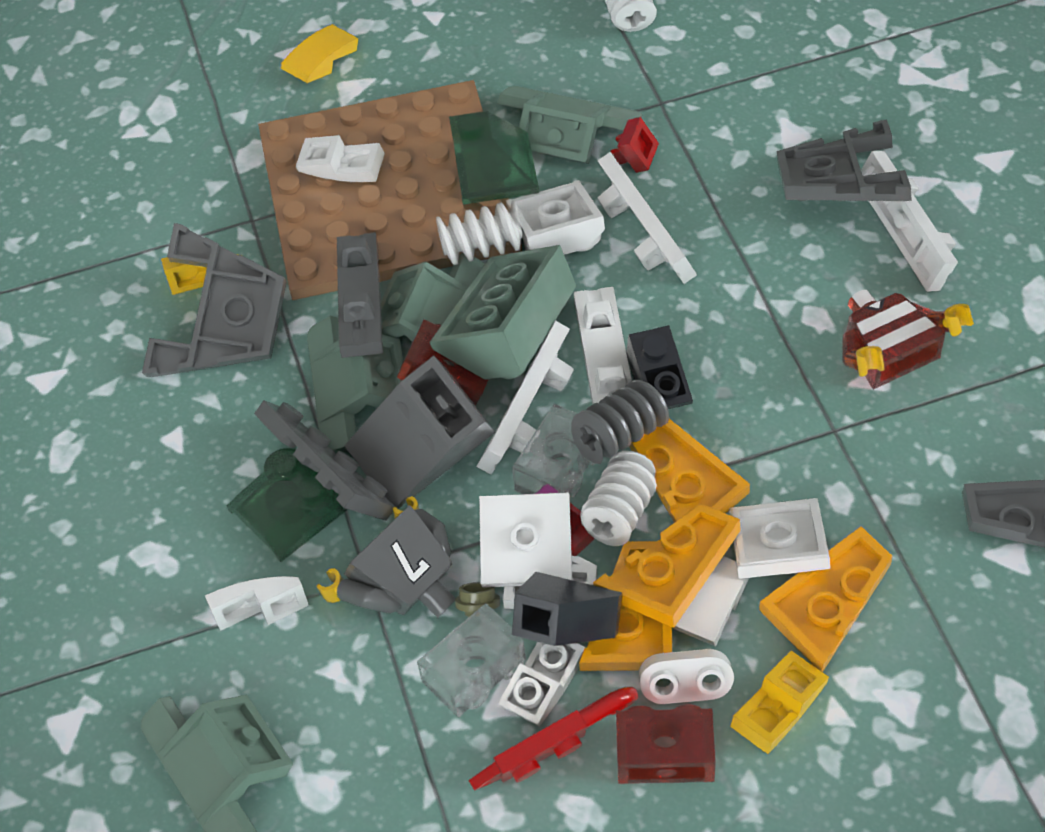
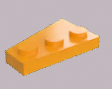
[629,418,750,522]
[593,504,741,628]
[579,541,672,671]

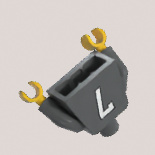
[316,496,455,618]

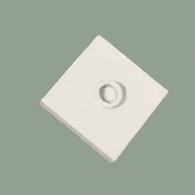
[479,493,572,587]
[729,498,830,579]

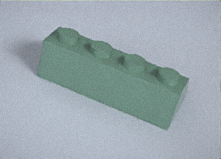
[430,245,576,379]

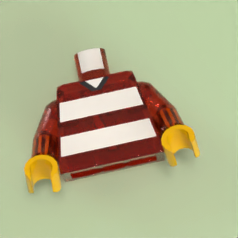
[842,290,974,390]

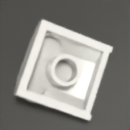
[506,180,605,255]

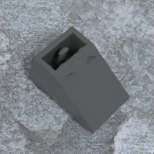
[344,356,495,509]

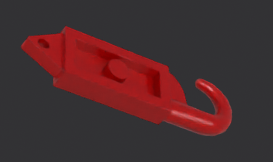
[469,687,639,791]

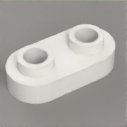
[639,649,734,704]

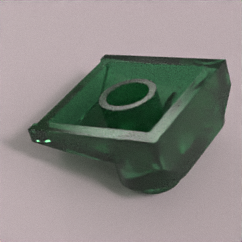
[227,448,348,562]

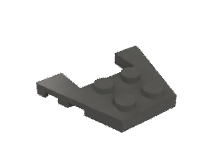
[776,119,912,201]
[142,223,287,377]

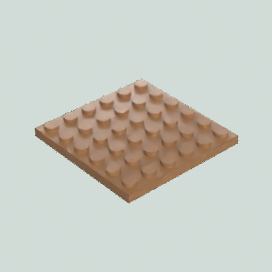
[258,80,522,300]

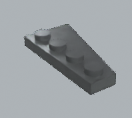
[254,400,396,521]

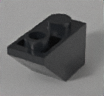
[626,325,693,409]
[512,572,622,646]

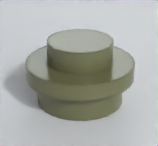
[455,582,500,618]

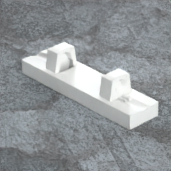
[861,151,958,292]
[598,152,697,284]
[574,287,632,404]
[476,321,574,474]

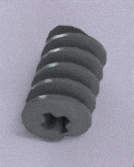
[571,380,669,464]

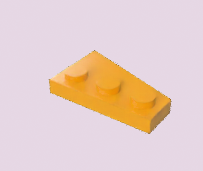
[759,526,893,672]

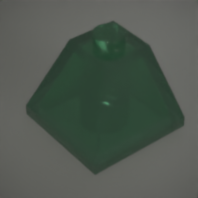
[449,111,539,205]

